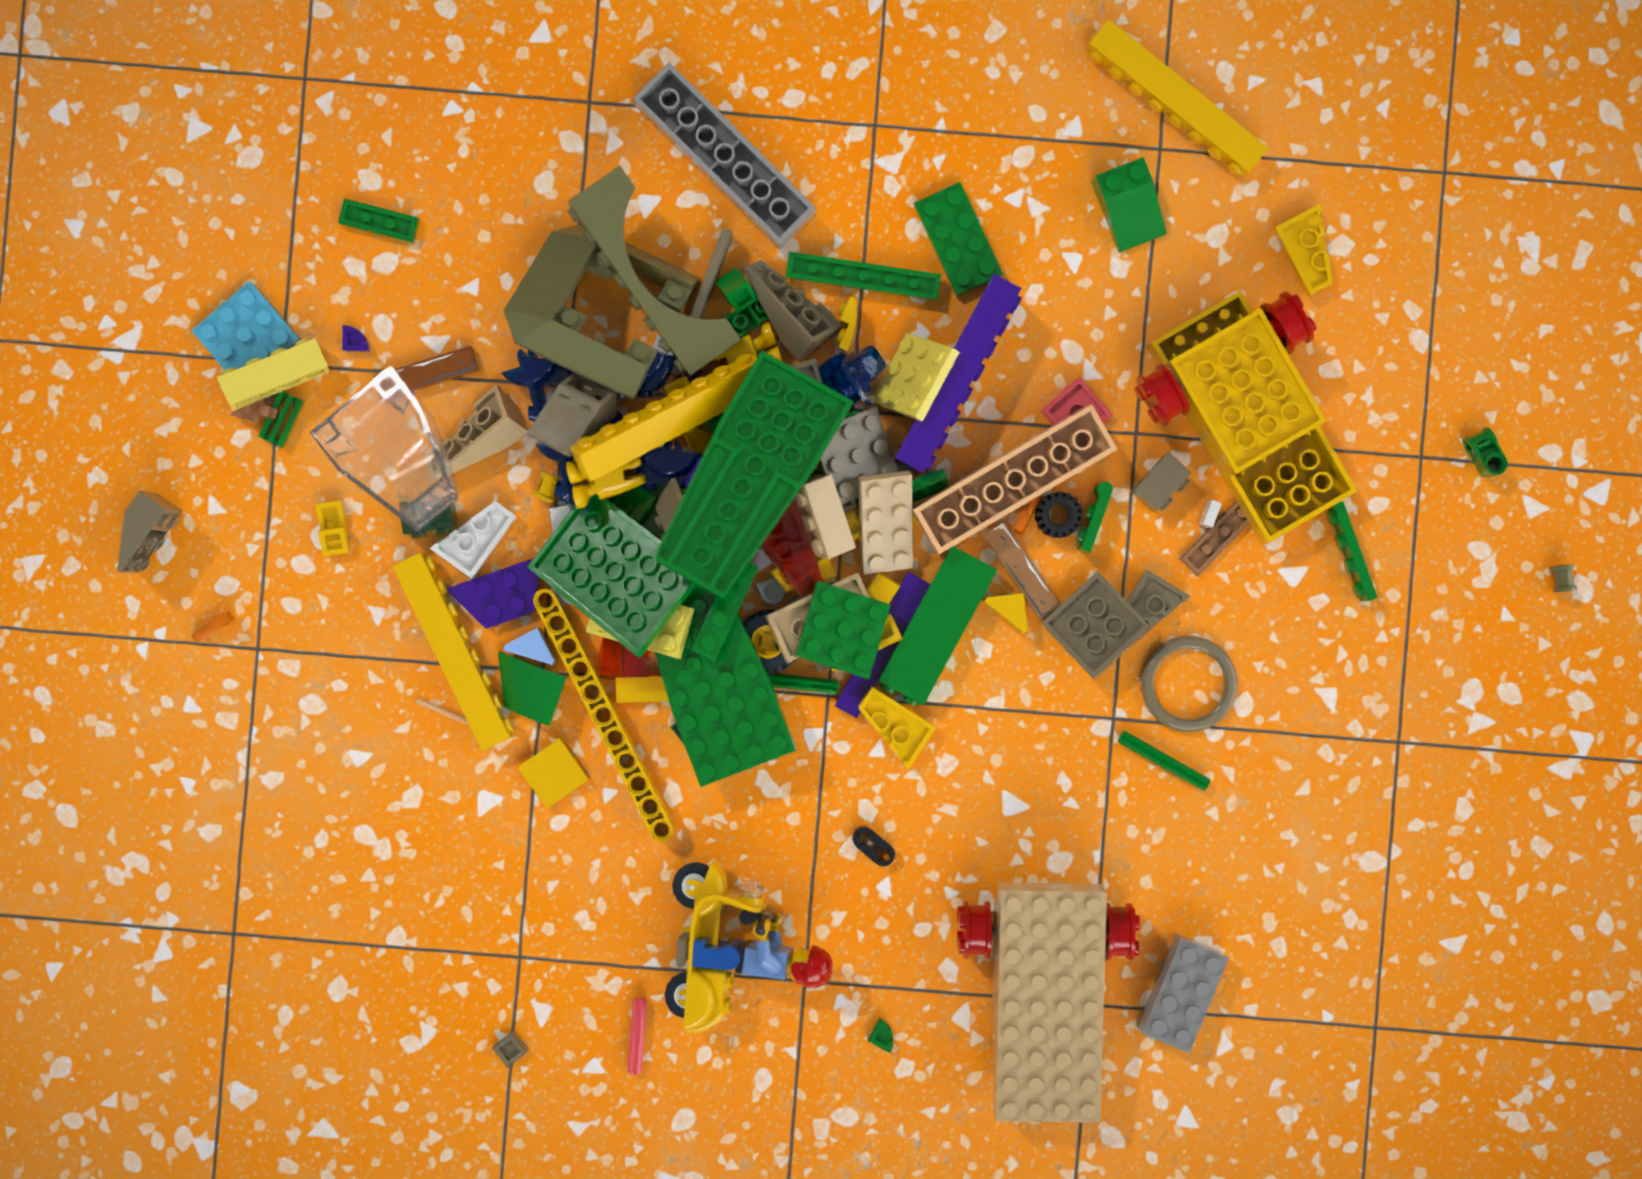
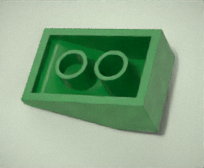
[1091,157,1167,253]

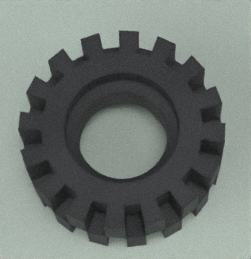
[1035,491,1083,538]

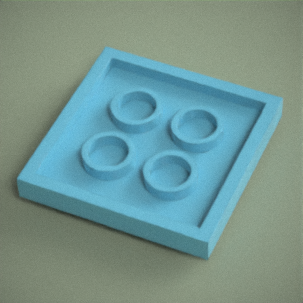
[191,281,301,370]

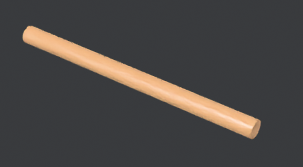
[416,698,469,725]

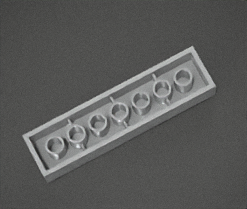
[633,62,816,250]

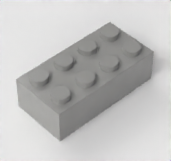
[1137,933,1229,1053]

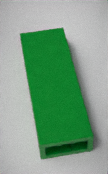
[878,546,997,707]

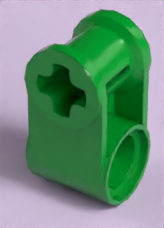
[1462,427,1508,478]

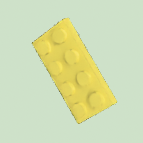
[586,605,694,659]

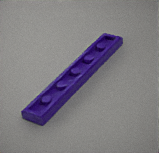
[835,572,930,718]

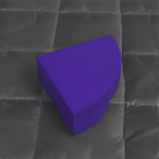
[342,325,370,352]

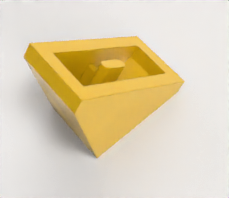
[983,593,1028,633]

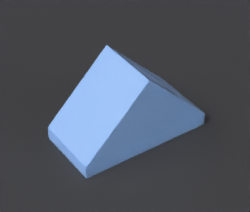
[503,628,557,665]

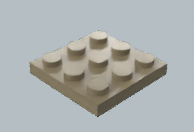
[818,407,898,504]
[1041,571,1151,680]

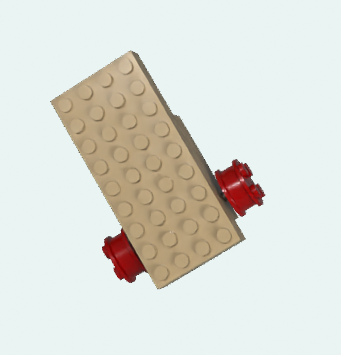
[956,883,1140,1123]

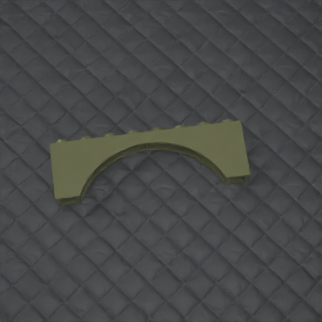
[567,166,741,377]

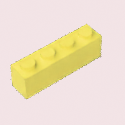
[217,338,329,411]

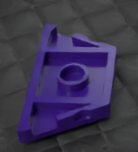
[447,558,540,629]

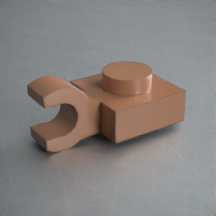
[231,399,278,423]

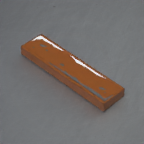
[372,346,479,401]

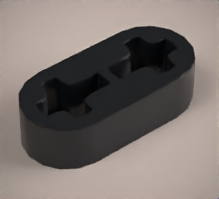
[852,825,895,866]

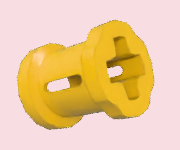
[531,471,562,503]

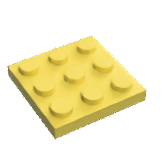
[871,333,960,422]

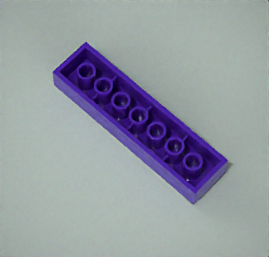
[894,274,1022,475]

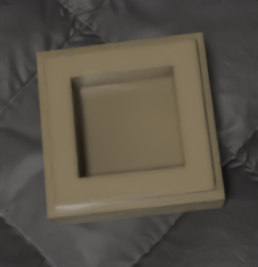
[492,1030,529,1068]

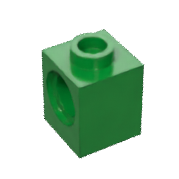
[715,267,758,314]

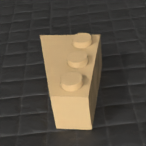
[792,473,856,559]

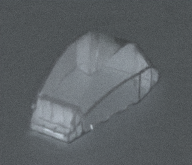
[310,367,459,532]

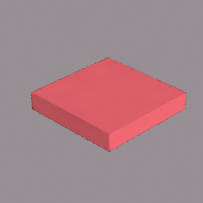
[1041,377,1113,425]

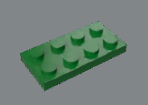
[913,182,1003,297]

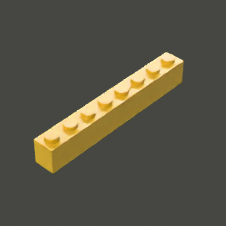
[1086,19,1268,178]
[570,354,757,482]
[392,553,514,751]

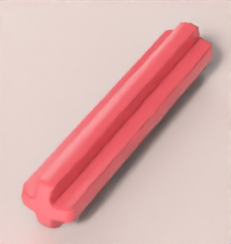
[627,997,647,1075]

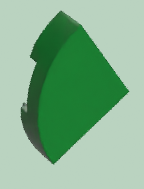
[867,1017,893,1053]

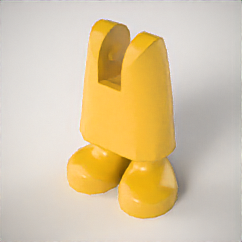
[709,322,784,364]
[566,457,646,509]

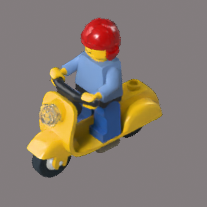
[665,861,833,1034]

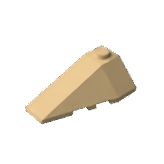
[427,384,528,481]

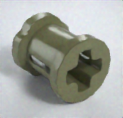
[1549,564,1577,593]

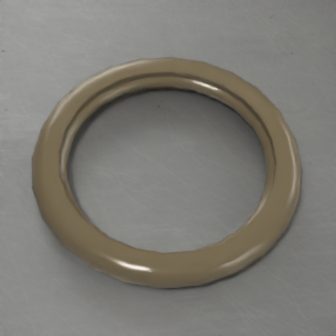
[1141,636,1237,732]

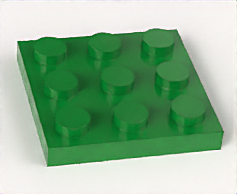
[794,581,891,679]

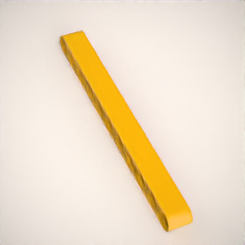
[533,589,675,842]

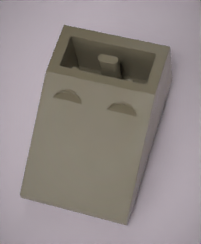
[527,372,617,457]
[117,491,182,573]

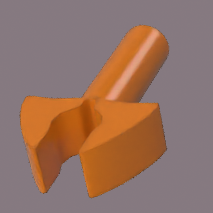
[1012,494,1043,536]
[192,610,235,642]

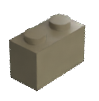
[1130,452,1192,512]

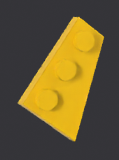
[1273,204,1333,296]
[858,685,937,770]

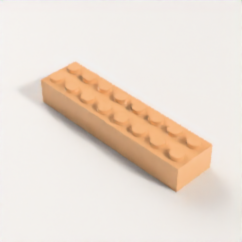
[912,404,1117,554]

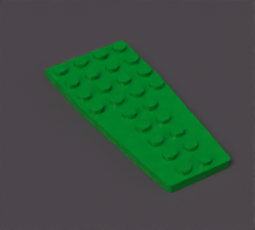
[655,350,853,598]
[655,585,797,787]

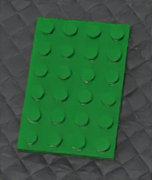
[527,494,696,658]

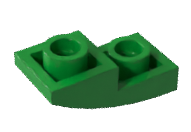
[722,299,769,338]

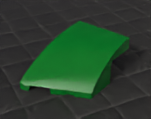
[498,651,567,726]

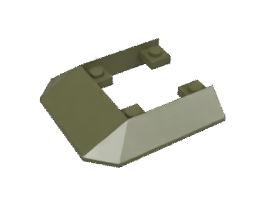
[504,224,701,400]

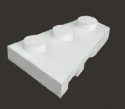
[430,501,518,578]

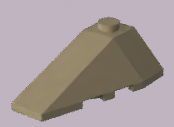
[743,260,843,361]

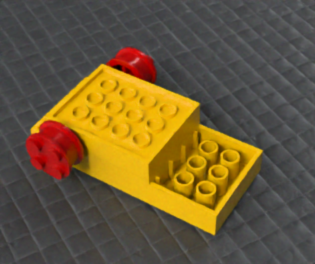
[1134,290,1358,544]

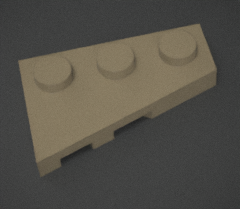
[1126,570,1190,645]

